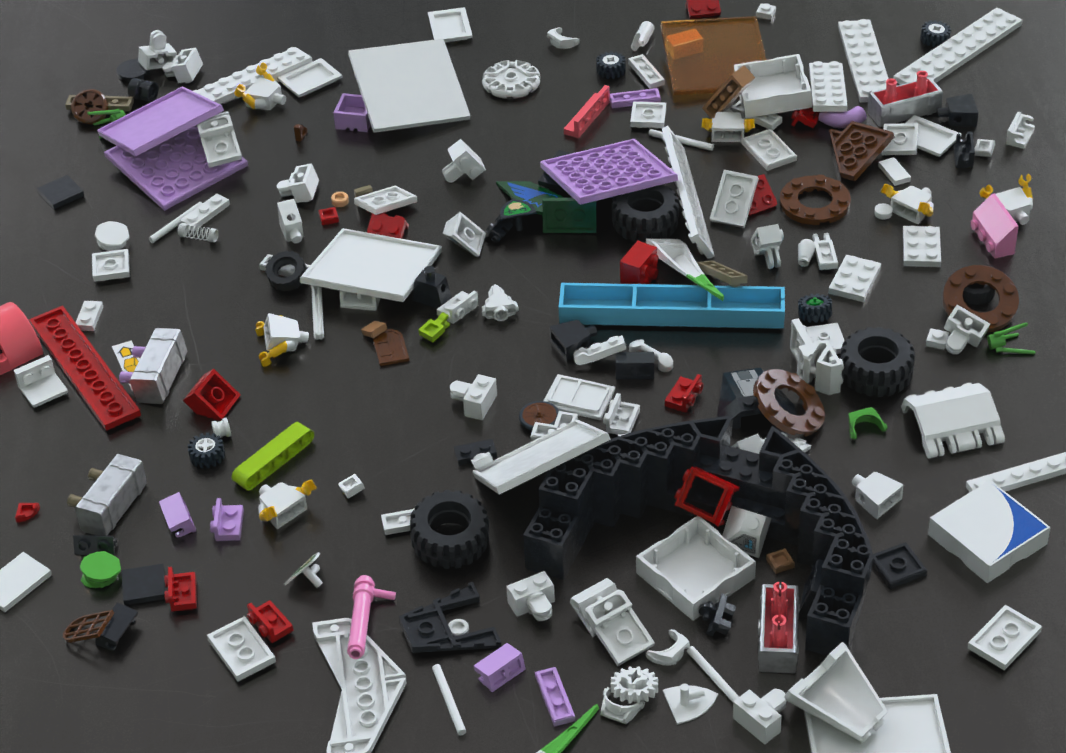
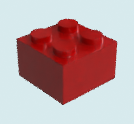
[620,241,659,284]

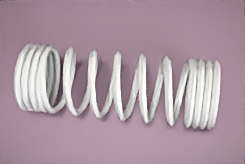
[178,223,218,243]

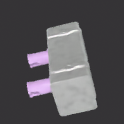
[119,328,187,404]

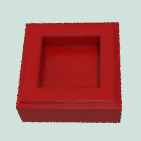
[318,207,339,225]

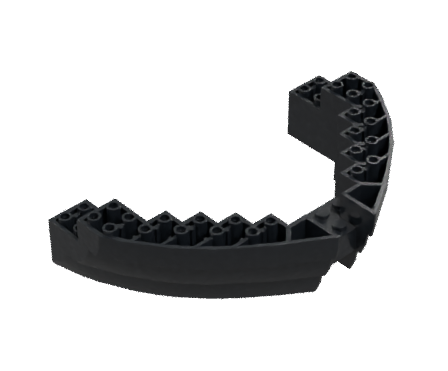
[523,416,874,656]

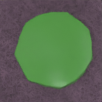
[80,551,121,588]

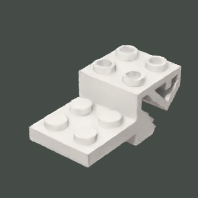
[197,111,242,168]
[790,318,844,395]
[570,578,655,666]

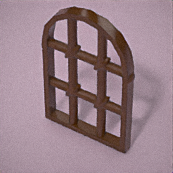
[63,610,114,643]

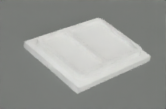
[428,7,473,42]
[278,58,343,97]
[906,115,962,157]
[544,374,615,420]

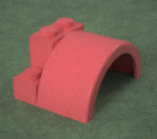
[0,302,43,375]

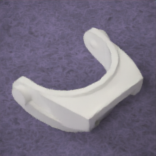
[547,27,580,49]
[646,629,690,666]
[600,687,645,724]

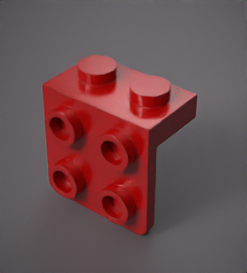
[748,174,777,216]

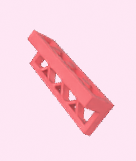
[564,85,610,138]

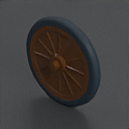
[519,401,559,430]

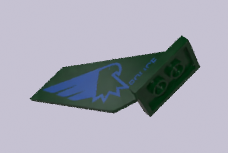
[496,181,597,233]

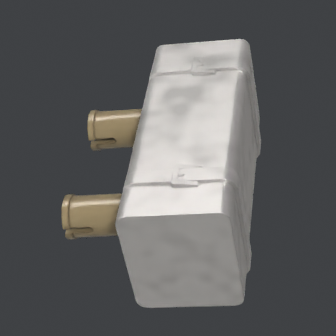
[67,454,147,536]

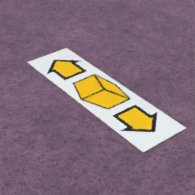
[112,340,140,391]

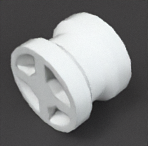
[211,418,231,437]

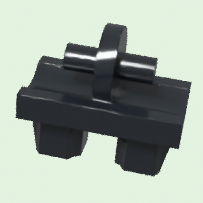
[699,594,736,636]

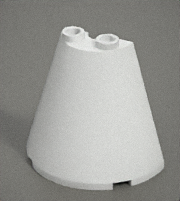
[784,642,888,744]

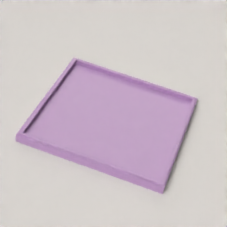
[97,86,224,156]

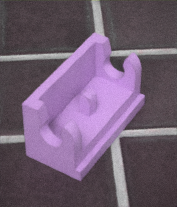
[159,492,196,537]
[474,643,526,692]

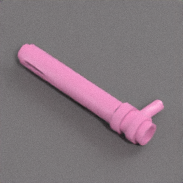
[347,575,396,659]

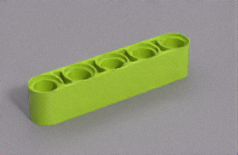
[231,422,314,491]

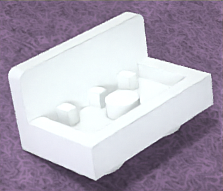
[603,393,640,435]

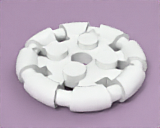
[482,60,541,99]

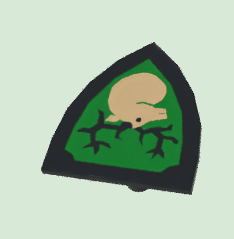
[500,199,536,231]

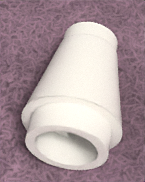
[798,239,816,267]

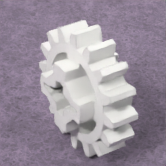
[611,666,658,704]

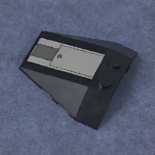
[717,367,798,429]

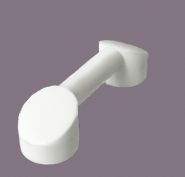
[629,339,673,372]

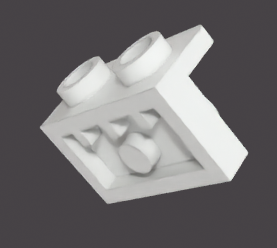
[437,291,478,324]

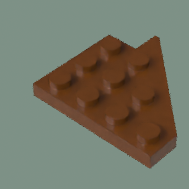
[829,121,895,181]

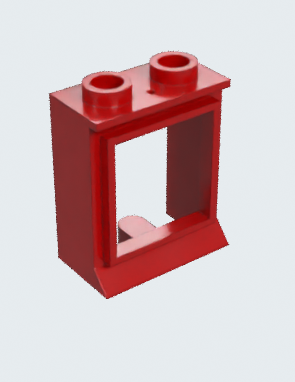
[675,466,740,526]

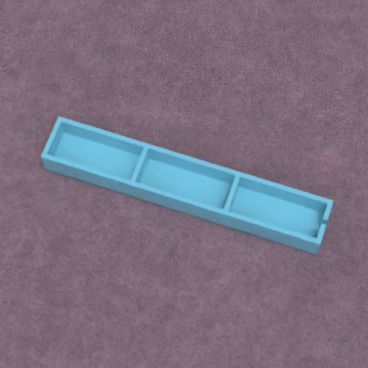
[559,283,785,329]

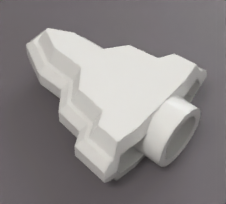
[482,284,519,321]

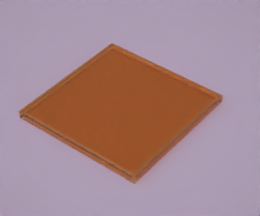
[660,16,766,95]

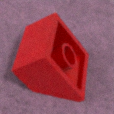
[183,368,241,421]

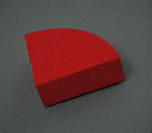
[15,503,40,522]

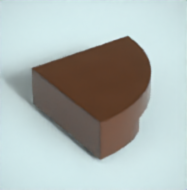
[294,124,308,142]

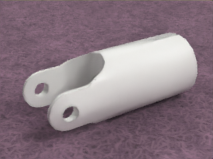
[631,21,654,51]

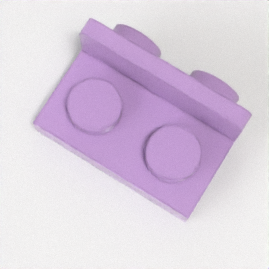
[210,498,244,541]

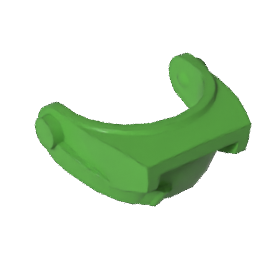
[848,407,887,440]

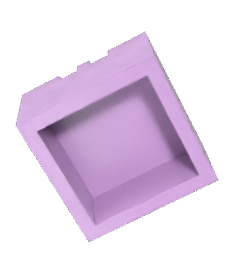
[333,93,371,132]

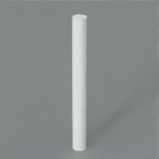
[649,129,714,151]
[149,202,203,243]
[687,646,739,702]
[432,664,466,736]

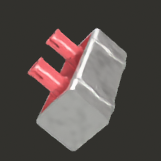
[867,71,943,127]
[758,582,800,673]

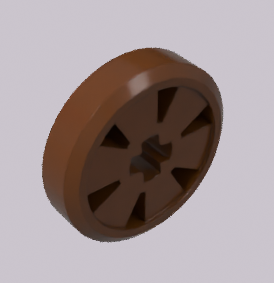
[71,89,109,125]

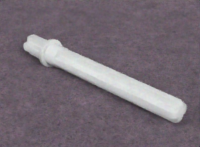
[311,285,324,340]

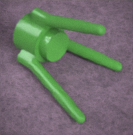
[87,108,126,139]
[987,322,1036,354]

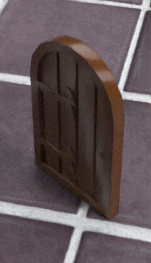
[374,329,409,366]

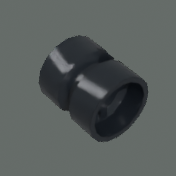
[128,78,159,103]

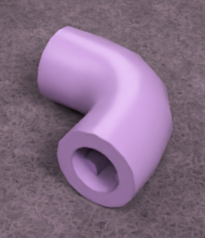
[818,106,867,129]

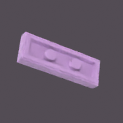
[610,88,661,108]
[535,667,575,727]

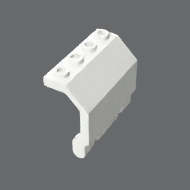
[901,383,1005,459]

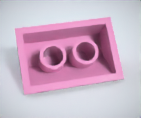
[970,193,1018,259]

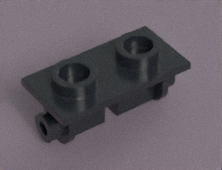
[484,214,515,242]
[73,535,118,556]

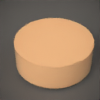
[331,192,349,207]

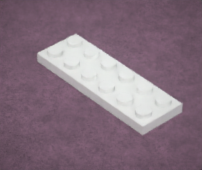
[809,61,847,112]

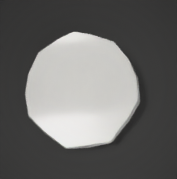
[95,221,129,251]

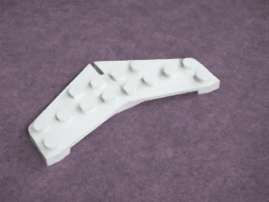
[312,618,407,753]

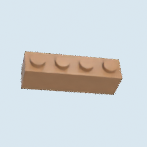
[702,65,755,119]

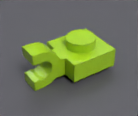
[418,312,450,342]

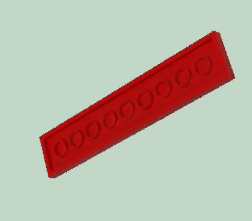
[29,306,141,431]

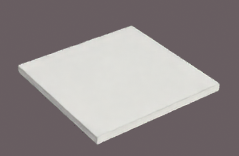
[348,39,470,133]
[300,228,442,302]
[472,420,611,494]
[804,694,951,753]

